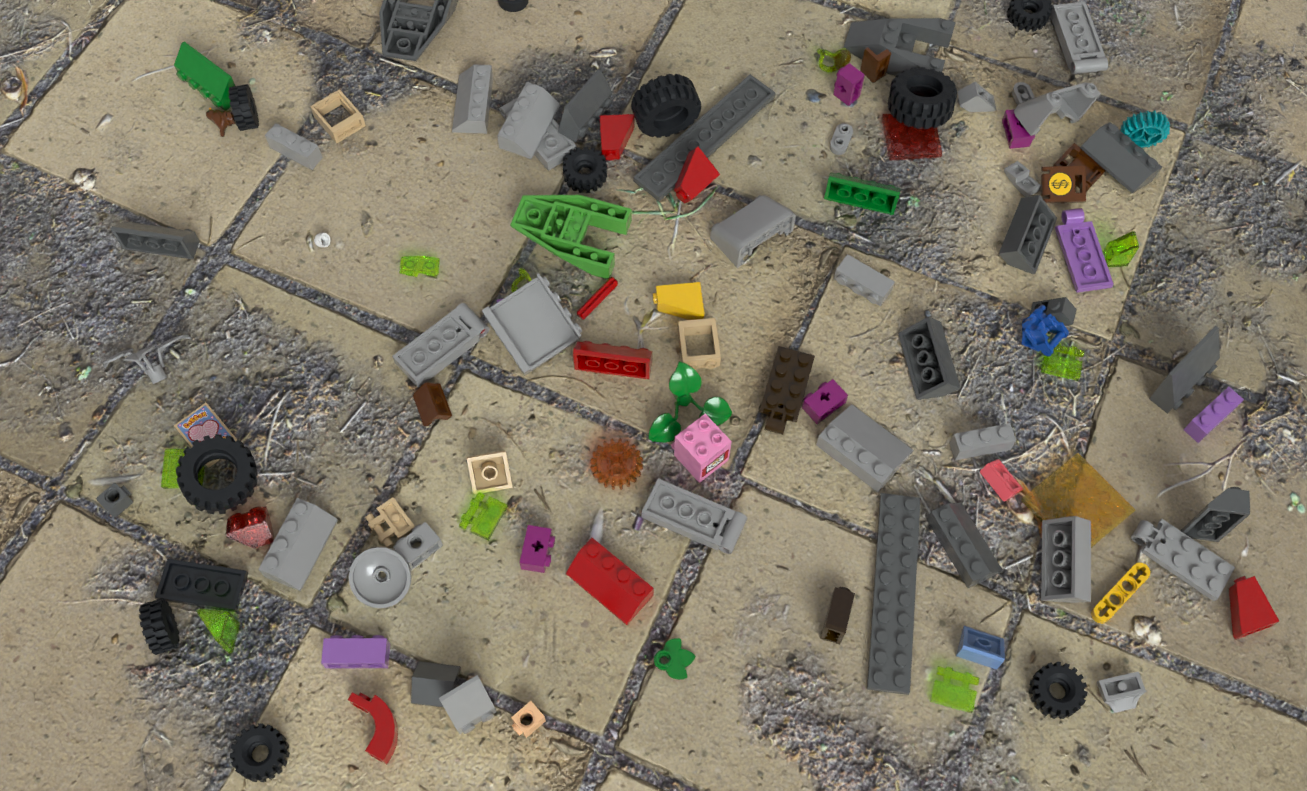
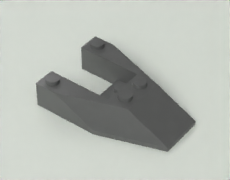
[379,0,458,61]
[843,18,956,76]

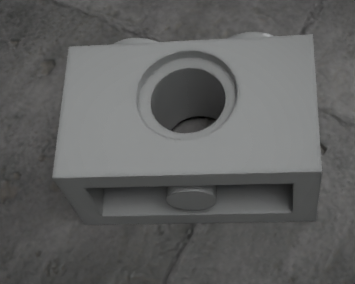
[393,522,443,571]

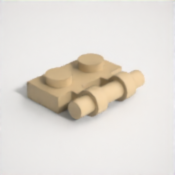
[366,497,415,548]

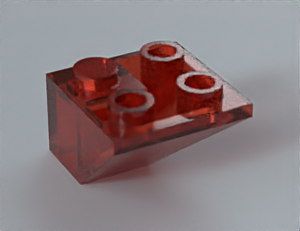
[226,506,274,549]

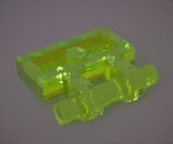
[1041,342,1084,381]
[459,492,508,541]
[930,666,980,713]

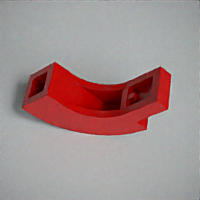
[348,692,398,765]

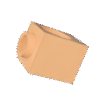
[511,701,546,738]

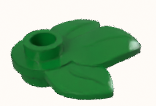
[654,638,696,680]

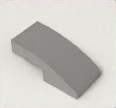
[1004,161,1041,197]

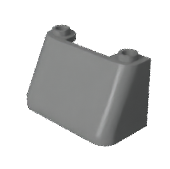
[1014,83,1101,136]
[710,195,796,268]

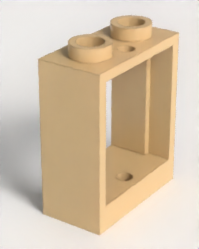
[310,89,366,143]
[678,318,721,370]

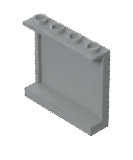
[482,273,582,376]

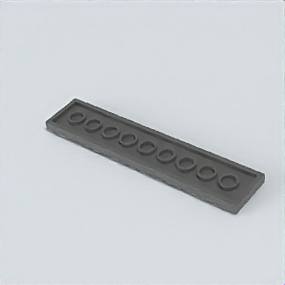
[633,74,776,201]
[867,493,921,695]

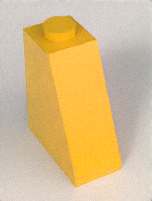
[652,282,705,320]

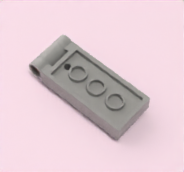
[1050,2,1108,74]
[499,97,577,171]
[392,303,489,388]
[642,478,747,554]

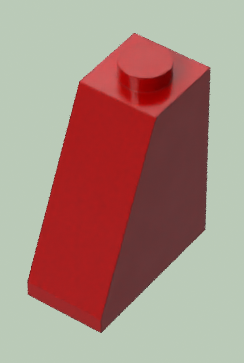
[600,114,635,161]
[674,146,720,204]
[1229,576,1279,640]

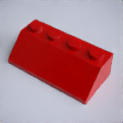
[573,341,653,379]
[566,538,654,625]

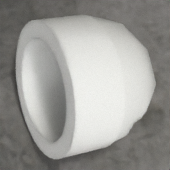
[314,233,330,248]

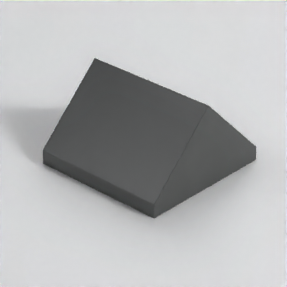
[411,661,461,708]

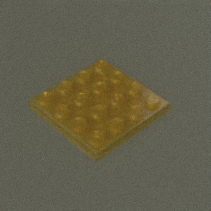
[1021,453,1135,548]

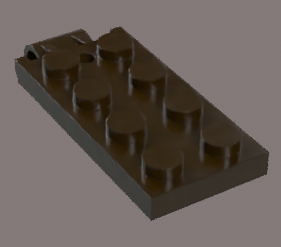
[759,346,815,435]

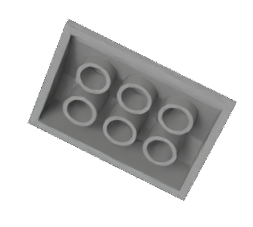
[816,404,914,492]

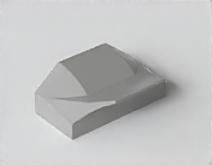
[1096,672,1146,713]

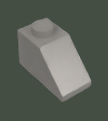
[958,82,996,112]

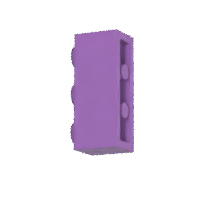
[1184,387,1244,443]
[321,635,390,669]

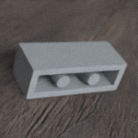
[265,123,323,170]
[834,254,895,307]
[949,423,1016,461]

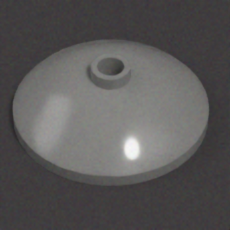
[349,547,411,608]

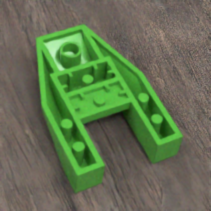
[510,195,632,279]

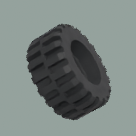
[887,67,957,129]
[631,74,701,138]
[176,434,258,514]

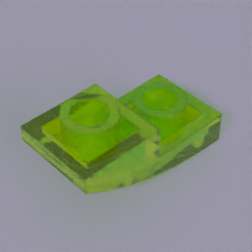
[399,256,440,277]

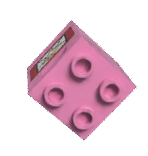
[671,414,732,483]

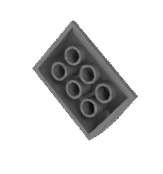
[1149,325,1220,414]

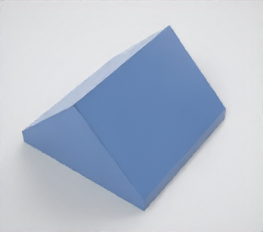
[956,626,1005,670]

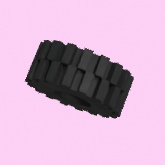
[1007,0,1052,32]
[229,84,259,131]
[563,147,607,193]
[139,598,180,655]
[1029,662,1088,719]
[230,723,290,782]

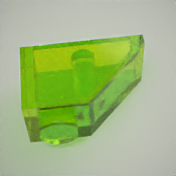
[1102,231,1139,267]

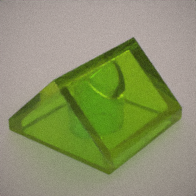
[196,609,240,654]

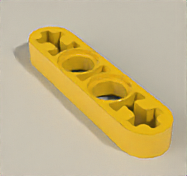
[1091,563,1150,624]

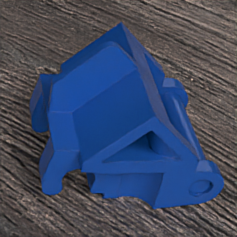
[1022,305,1069,356]

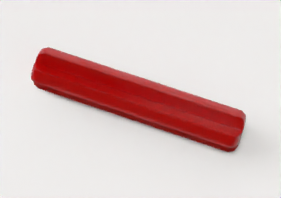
[577,277,618,320]

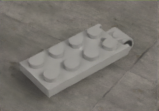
[1131,519,1235,601]

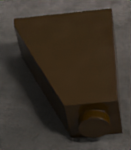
[820,587,855,645]

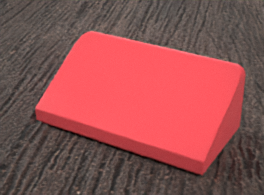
[980,459,1023,501]

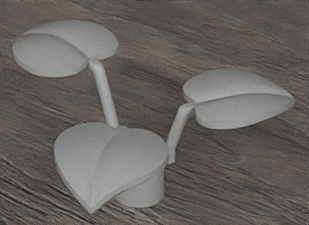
[103,334,191,384]

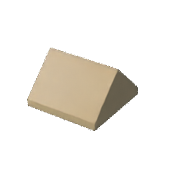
[467,450,513,495]

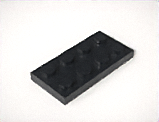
[155,559,248,612]

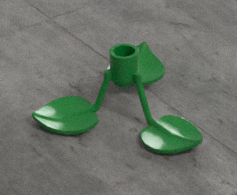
[648,361,732,443]

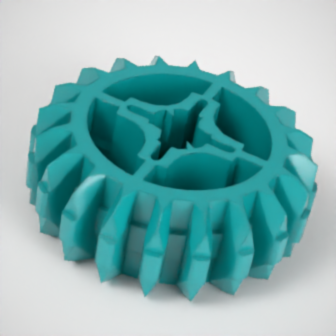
[1120,110,1170,148]

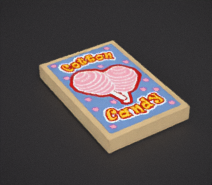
[174,402,237,468]

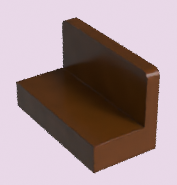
[860,47,891,83]
[413,382,452,427]

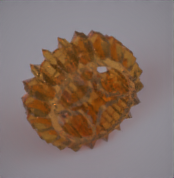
[590,438,643,490]

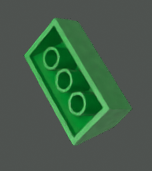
[174,41,235,110]
[824,172,900,215]

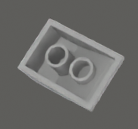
[439,675,496,734]

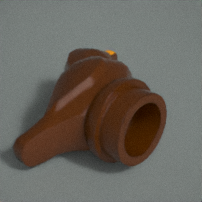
[206,108,236,137]

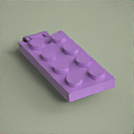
[1055,208,1114,293]

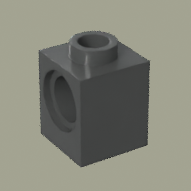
[95,483,134,518]

